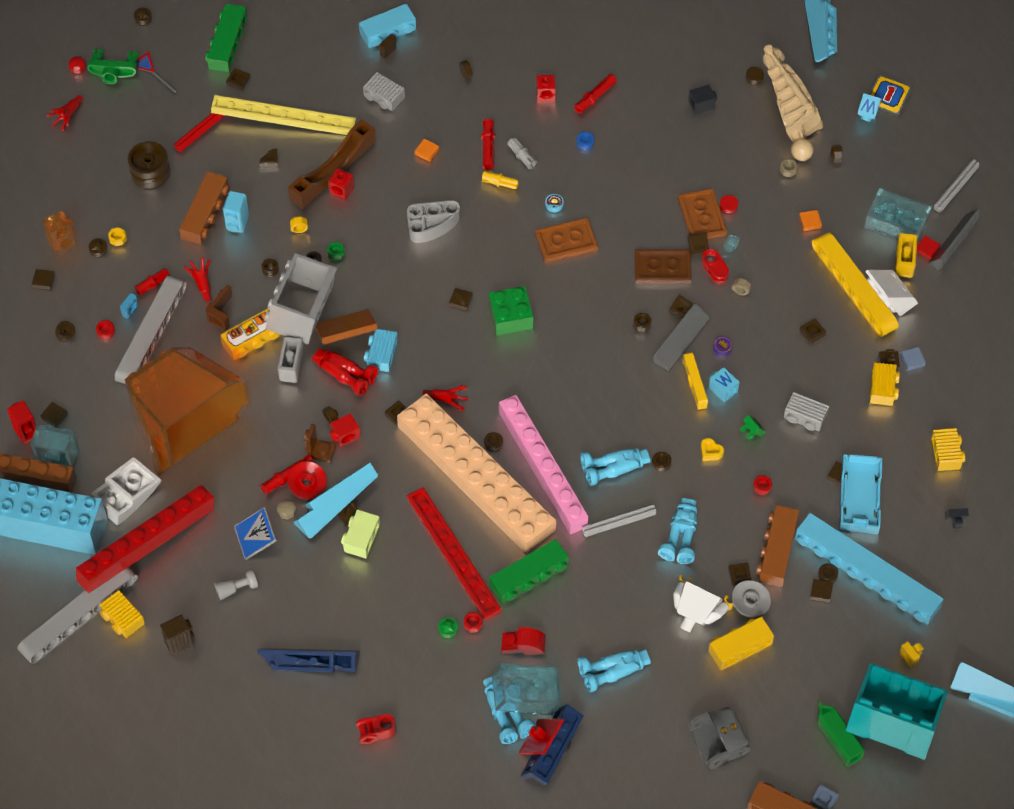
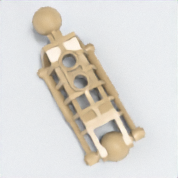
[763,45,823,161]

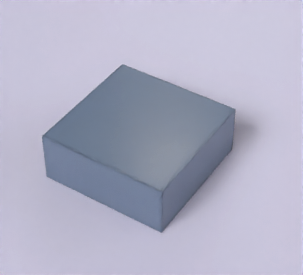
[900,347,926,371]
[810,785,839,809]

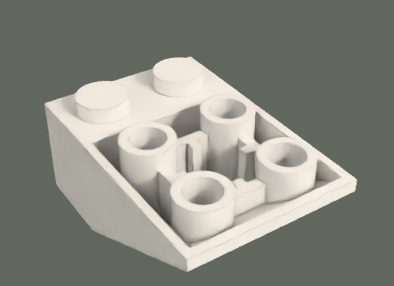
[865,270,918,316]

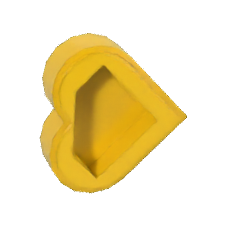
[701,438,724,461]

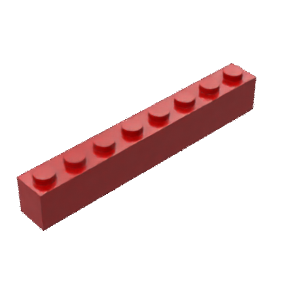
[76,484,214,594]

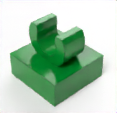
[740,415,766,440]

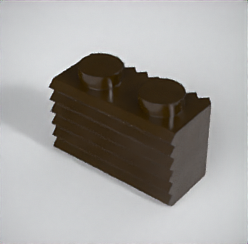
[160,614,195,656]

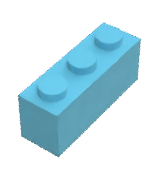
[359,4,416,48]

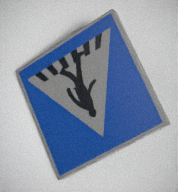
[234,507,277,560]

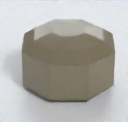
[779,158,798,177]
[732,278,751,295]
[277,499,297,520]

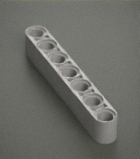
[114,275,187,387]
[17,567,138,664]

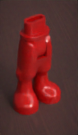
[312,348,379,396]

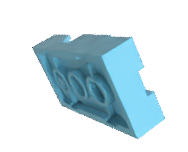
[839,454,882,534]

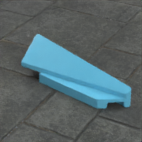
[804,0,837,62]
[293,463,378,538]
[951,662,1014,718]

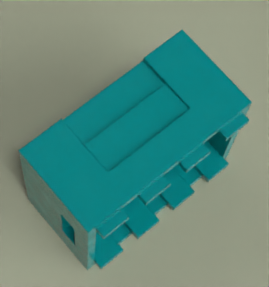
[846,663,948,760]

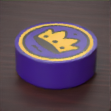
[713,336,732,356]

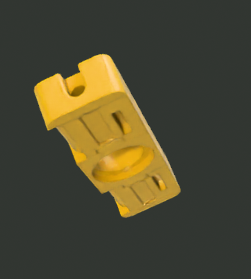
[682,352,708,410]

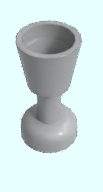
[214,569,258,601]

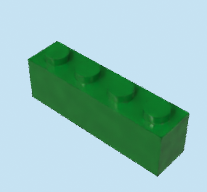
[205,4,248,73]
[489,539,569,604]

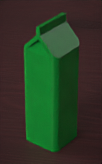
[817,701,865,767]

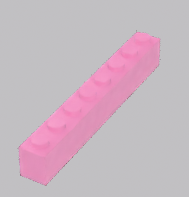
[499,395,588,535]

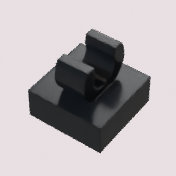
[945,508,969,529]

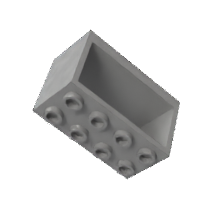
[264,253,337,344]

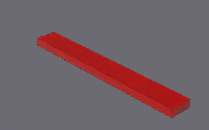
[406,487,502,621]

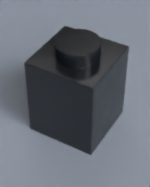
[688,84,717,114]

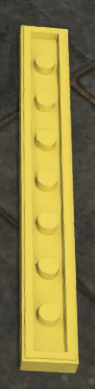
[211,95,356,135]

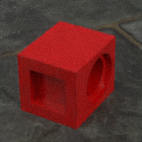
[536,74,555,103]
[328,168,354,201]
[329,413,361,447]

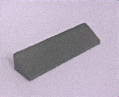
[929,209,980,270]
[653,303,710,371]

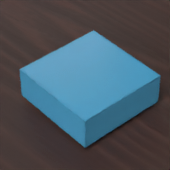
[120,293,138,319]

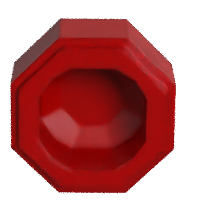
[69,56,86,74]
[753,475,773,495]
[464,612,483,633]

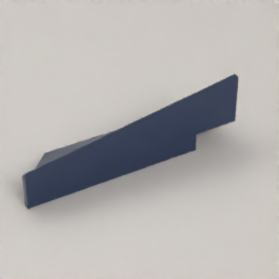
[257,648,360,672]

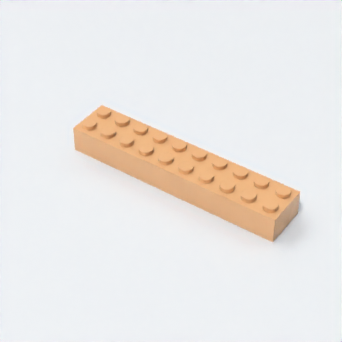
[397,393,556,555]

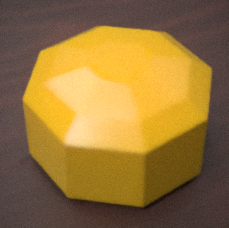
[290,217,308,233]
[108,227,127,246]

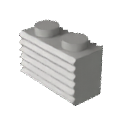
[363,72,405,111]
[277,337,304,383]
[784,392,829,432]

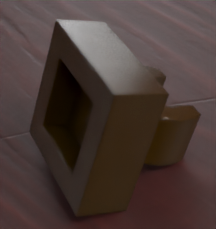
[878,349,900,371]

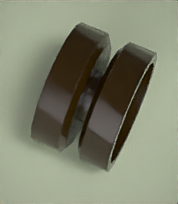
[127,141,170,189]

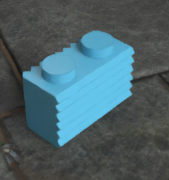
[223,191,249,233]
[364,328,398,372]

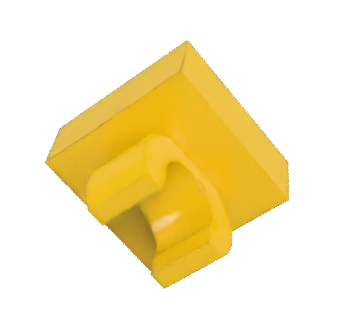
[899,642,924,669]

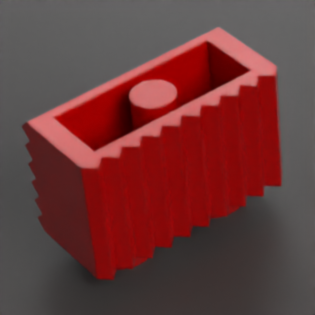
[7,401,39,444]

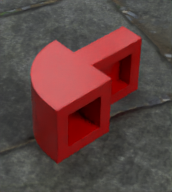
[501,627,546,656]

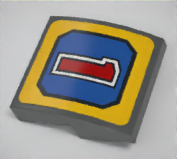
[869,74,913,117]

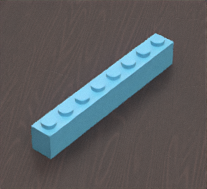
[795,513,944,625]

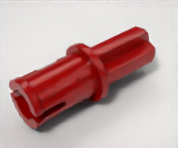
[134,268,170,296]

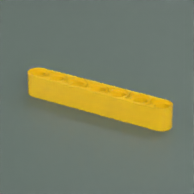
[812,232,899,337]

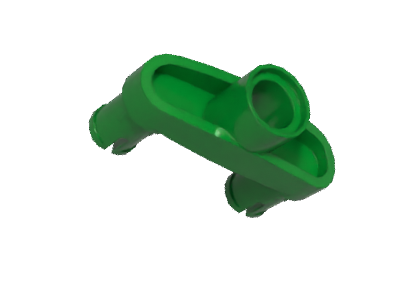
[87,48,139,84]

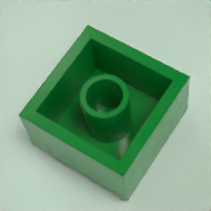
[488,286,533,336]

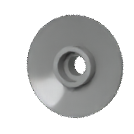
[732,581,771,617]

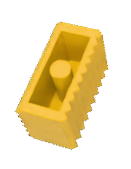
[895,233,918,278]
[870,362,900,406]
[931,428,965,471]
[99,590,145,638]

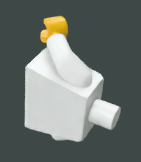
[673,575,734,633]

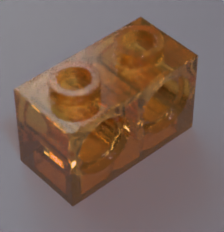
[42,211,76,254]

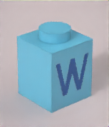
[857,94,882,122]
[709,367,739,402]

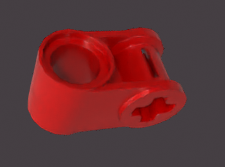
[356,714,397,744]

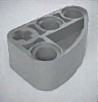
[407,200,460,243]

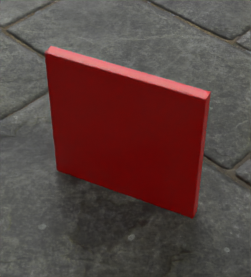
[519,719,564,754]

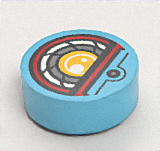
[545,194,564,213]

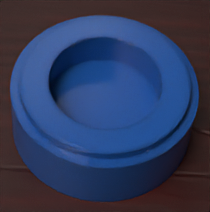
[576,131,594,150]

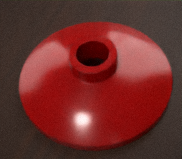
[287,462,327,499]

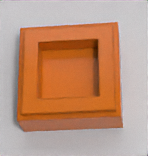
[415,139,440,162]
[799,210,822,231]

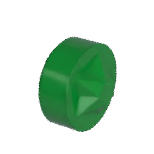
[438,617,458,638]

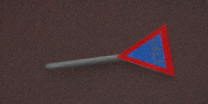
[137,51,177,93]

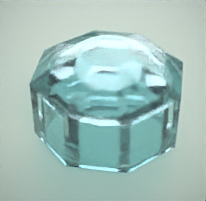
[724,234,740,253]

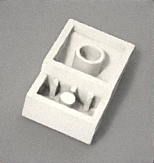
[91,457,161,526]

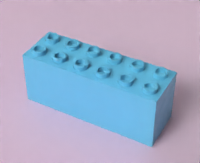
[0,478,108,555]

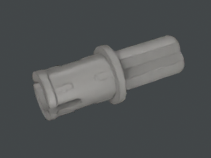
[507,138,537,169]

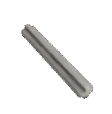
[933,159,980,212]
[582,504,657,537]

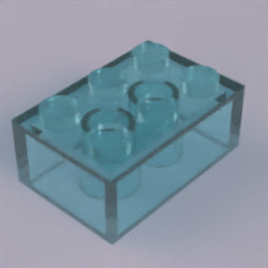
[864,188,932,244]
[492,663,562,715]

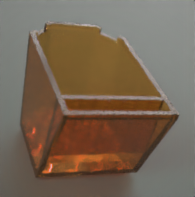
[124,347,250,476]

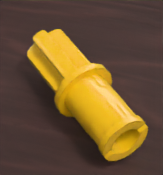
[482,170,519,189]

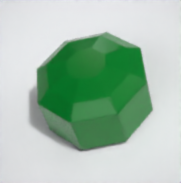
[327,242,345,261]

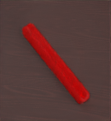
[174,113,226,152]

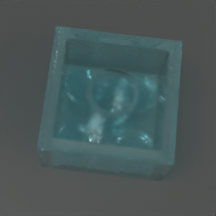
[30,424,80,467]

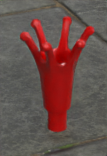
[47,95,83,131]
[184,257,212,302]
[422,385,468,411]

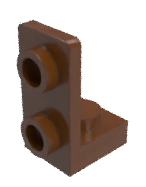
[206,285,232,331]
[304,424,336,464]

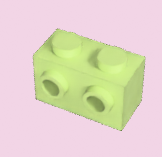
[341,510,380,559]

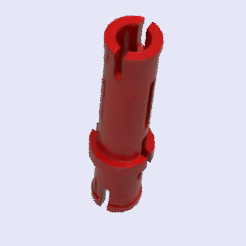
[574,74,617,114]
[481,119,495,170]
[260,454,314,495]

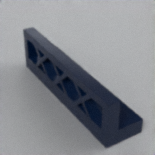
[521,704,584,785]

